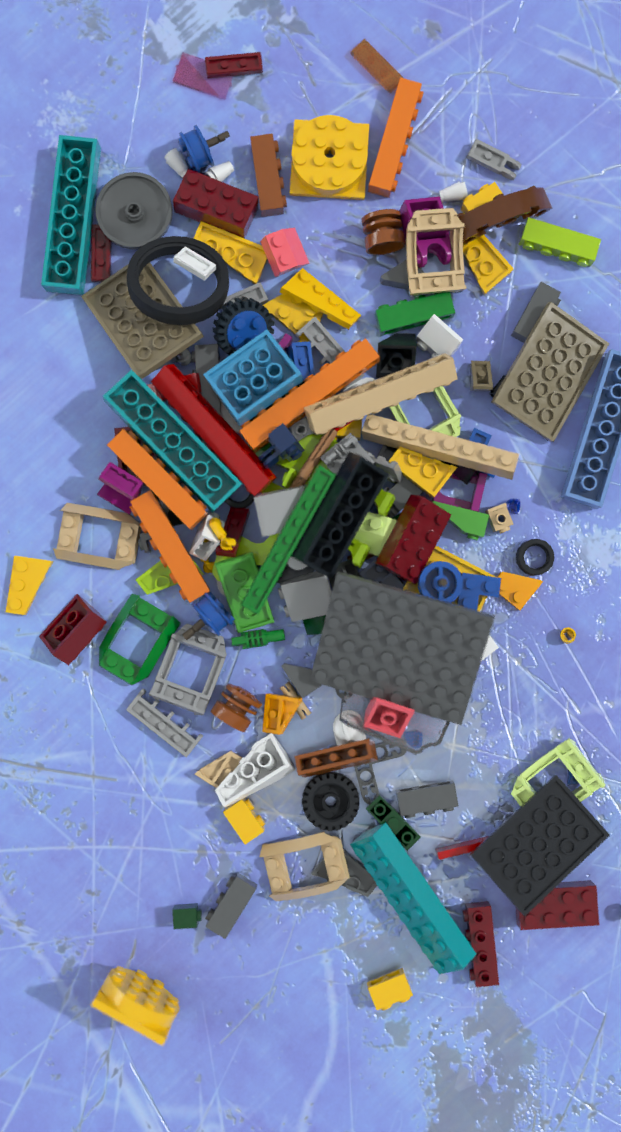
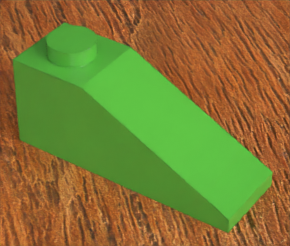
[432,501,489,541]

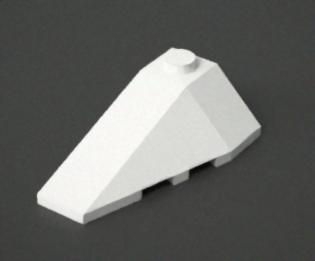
[215,733,296,808]

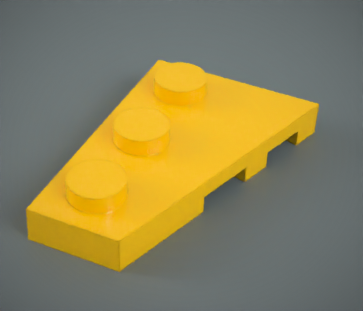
[388,446,457,498]
[6,556,54,615]

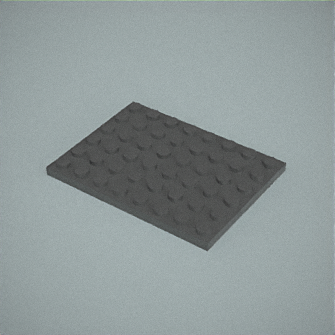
[310,571,495,725]

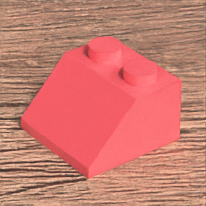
[260,228,309,277]
[363,697,414,738]

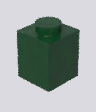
[172,903,202,929]

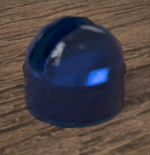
[506,499,521,514]

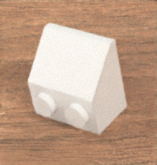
[416,314,463,358]

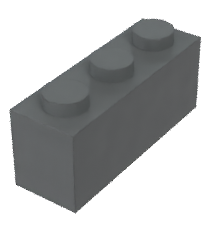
[511,282,561,343]
[396,781,459,818]
[205,872,257,939]

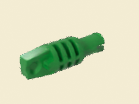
[231,629,285,649]

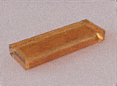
[351,39,403,93]

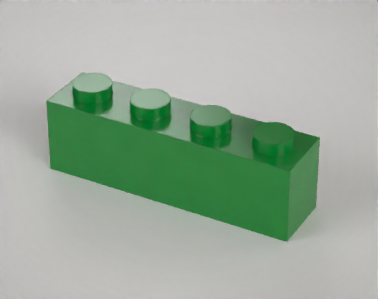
[375,292,455,336]

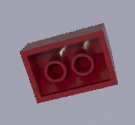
[39,594,107,666]

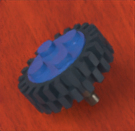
[213,297,274,356]

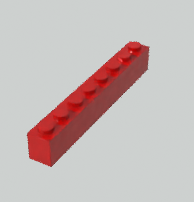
[151,364,277,496]

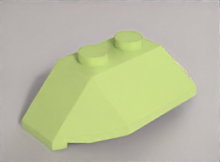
[354,512,397,556]

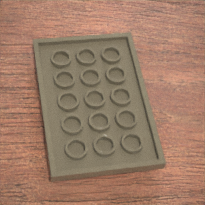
[81,262,204,380]
[491,302,609,442]

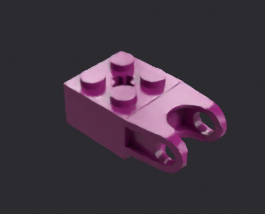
[399,196,452,268]

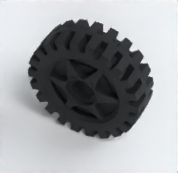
[302,772,359,831]

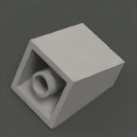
[254,485,307,537]
[278,571,332,622]

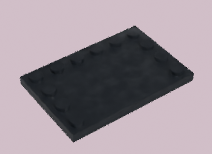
[470,775,610,916]

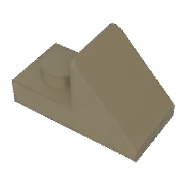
[470,361,493,391]

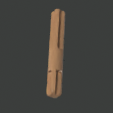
[289,428,337,488]

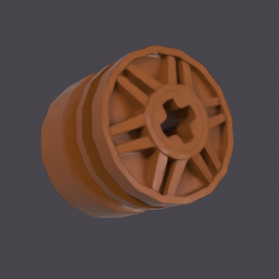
[362,209,405,255]
[210,683,262,733]

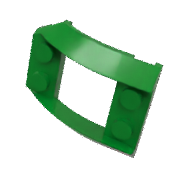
[99,594,181,686]

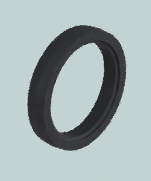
[127,236,229,325]

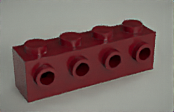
[463,901,499,987]

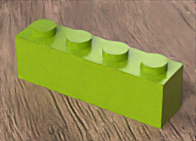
[518,217,601,267]

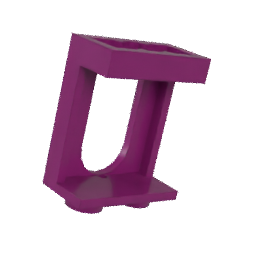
[97,462,143,515]
[430,473,487,512]

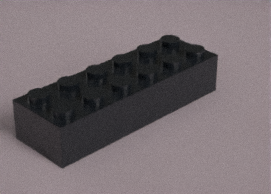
[291,452,389,579]

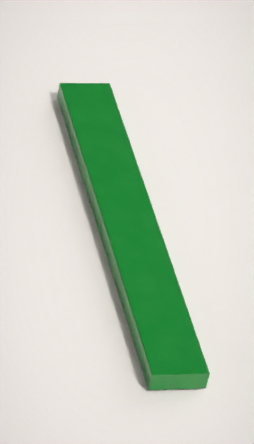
[240,465,336,615]

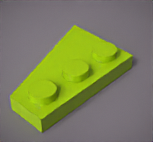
[136,557,205,595]

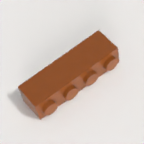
[250,133,287,217]
[295,739,378,778]

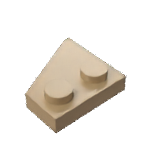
[195,750,243,788]

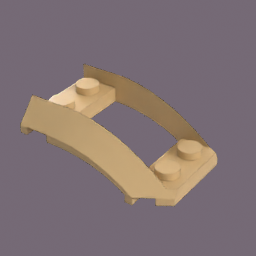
[406,208,467,296]
[53,503,142,570]
[260,831,350,901]

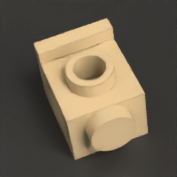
[485,503,513,534]

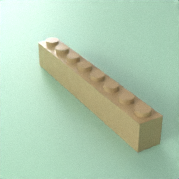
[304,353,458,435]
[362,414,519,480]

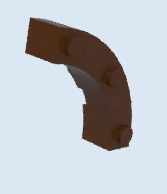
[457,186,552,245]

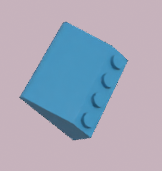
[203,330,303,427]

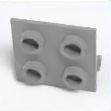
[320,433,375,474]

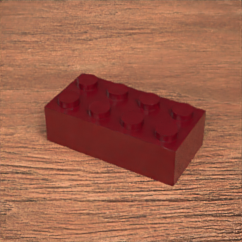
[173,169,259,239]
[375,494,451,584]
[516,880,599,930]

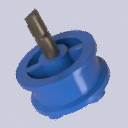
[178,125,230,173]
[417,561,463,603]
[182,591,235,640]

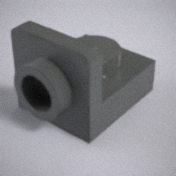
[138,533,152,554]

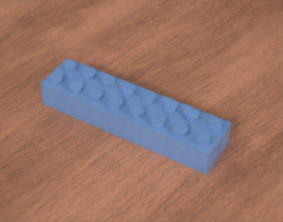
[560,349,621,509]

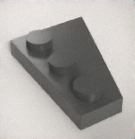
[311,849,377,897]

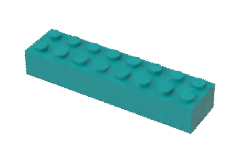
[41,135,101,295]
[103,370,242,513]
[350,823,476,974]

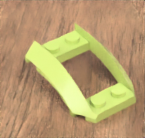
[389,386,462,437]
[511,738,606,806]

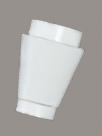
[164,148,189,179]
[205,161,234,182]
[439,181,468,202]

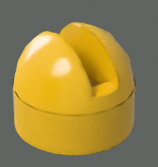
[560,627,576,644]

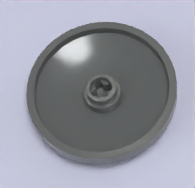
[96,172,173,249]

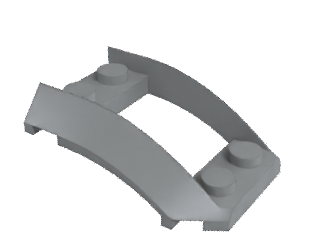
[149,624,227,715]

